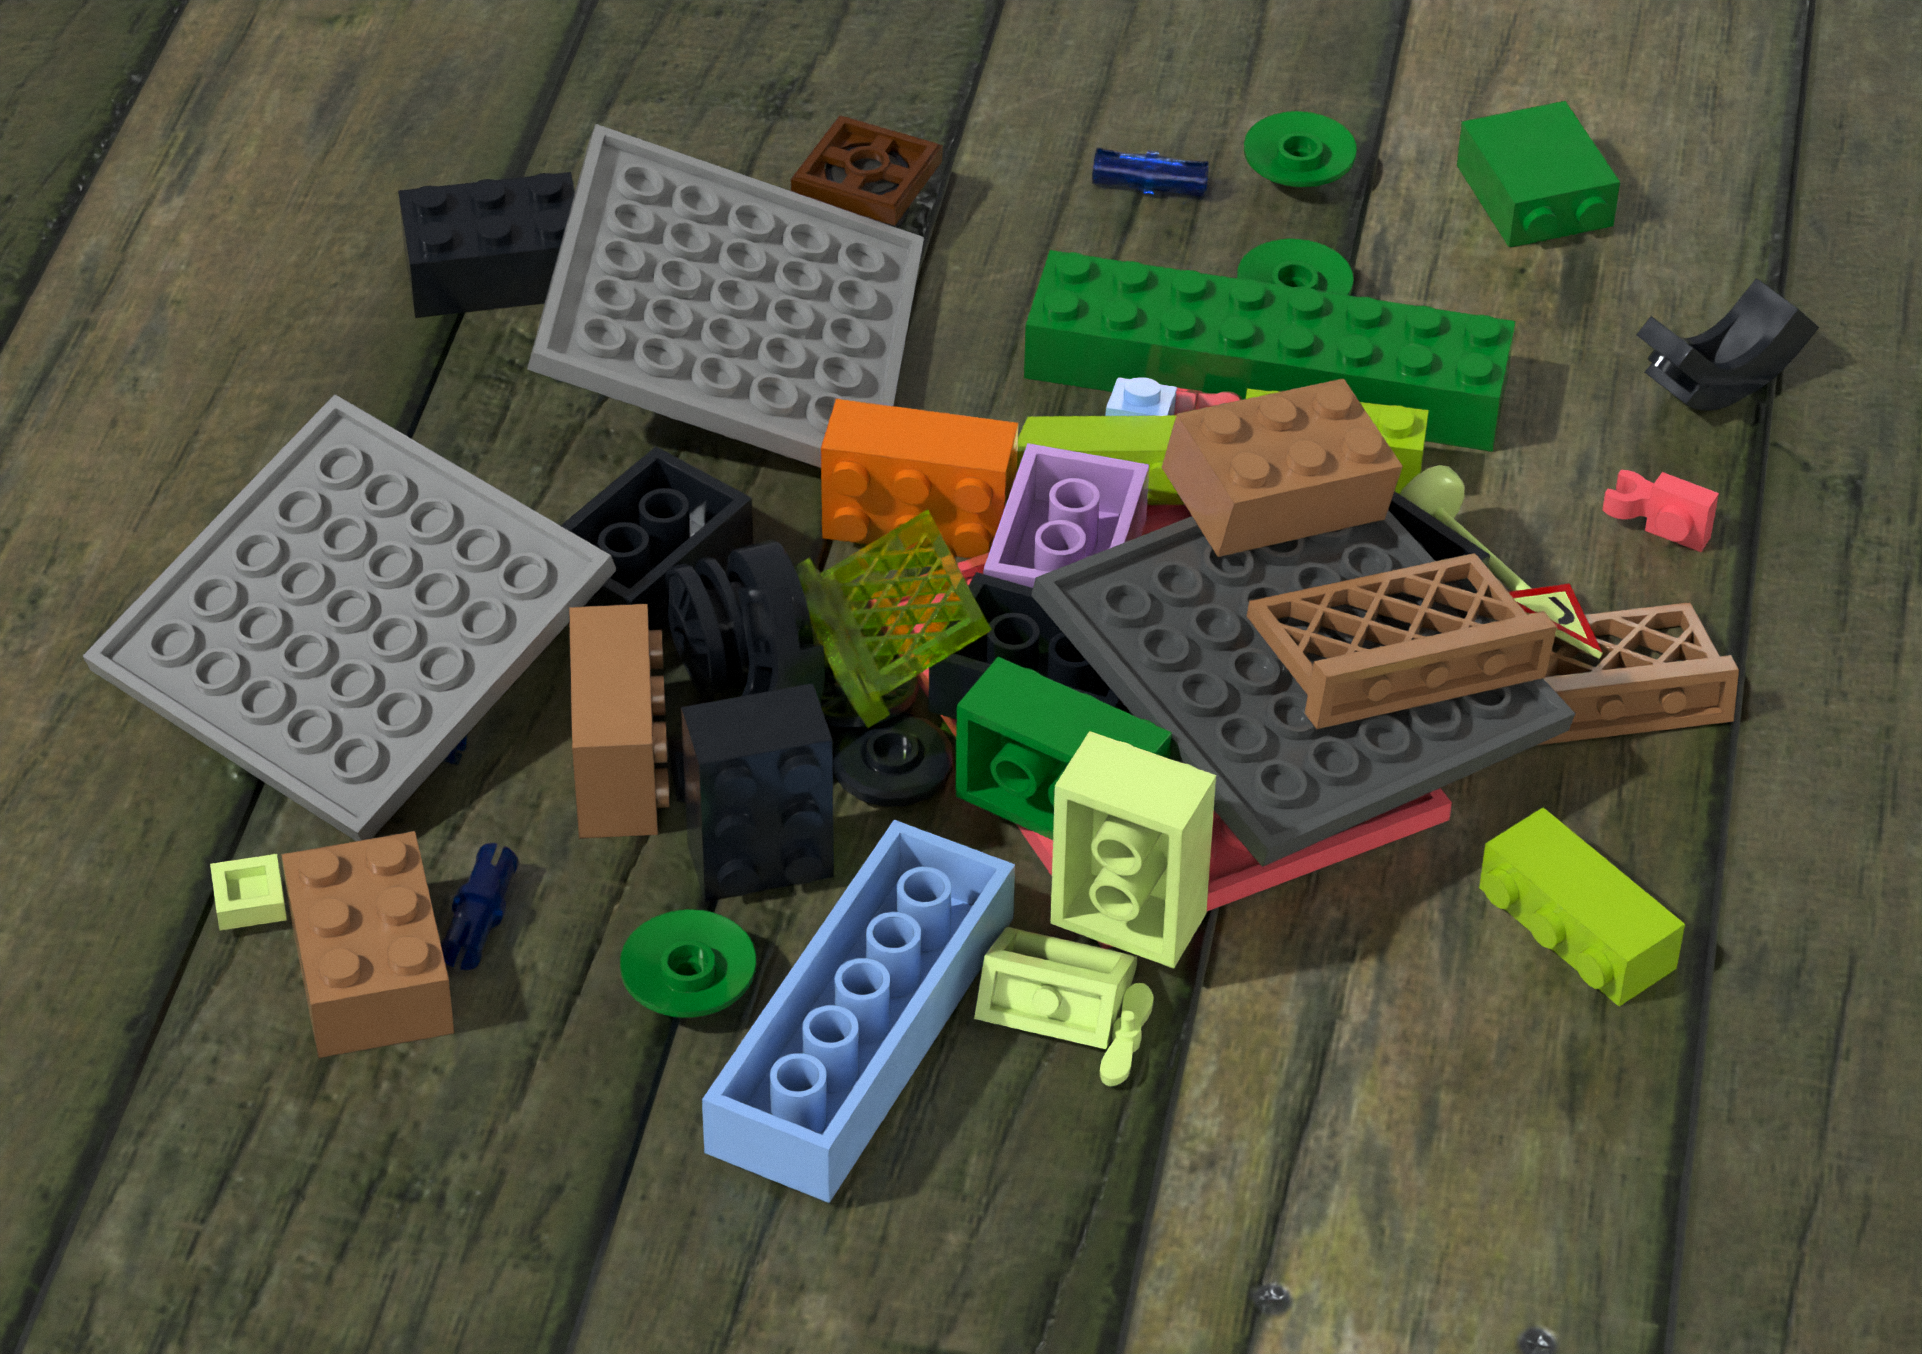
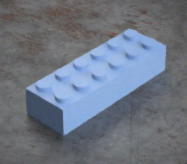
[702,820,1015,1203]

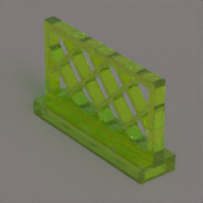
[794,509,992,728]

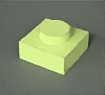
[210,854,287,931]

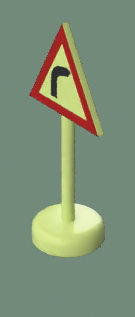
[1400,465,1603,659]

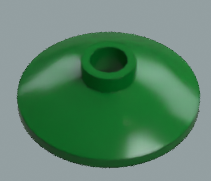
[1244,111,1357,187]
[1237,239,1353,296]
[620,909,756,1018]

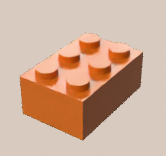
[821,399,1018,559]

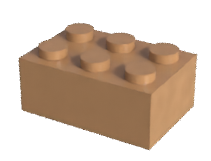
[1162,379,1403,557]
[569,604,670,839]
[281,831,454,1058]

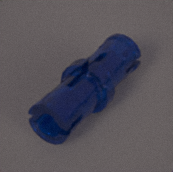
[1092,148,1209,198]
[441,843,519,970]

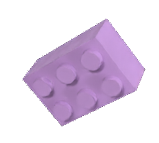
[983,443,1149,588]

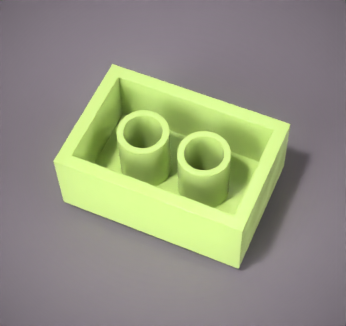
[1050,731,1216,968]

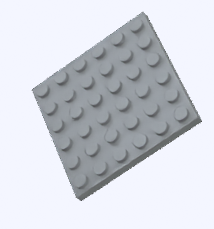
[527,124,924,468]
[83,395,616,841]

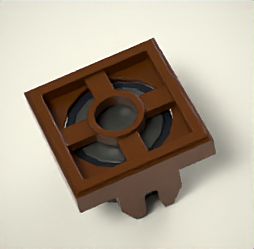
[791,115,943,228]

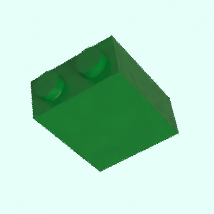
[1456,101,1620,248]

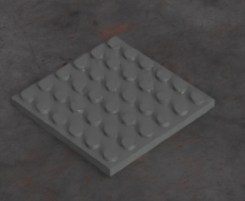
[1031,511,1575,867]

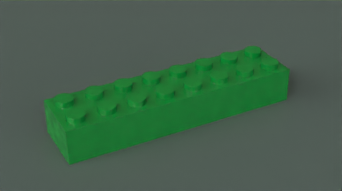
[1024,250,1516,452]

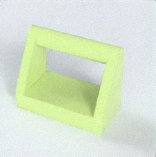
[974,927,1137,1049]

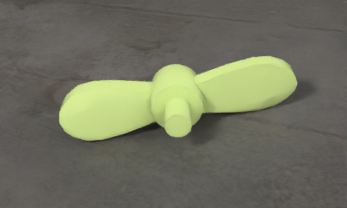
[1099,983,1154,1086]

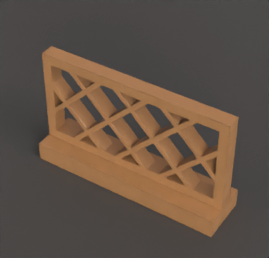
[1247,553,1557,729]
[1535,602,1739,746]

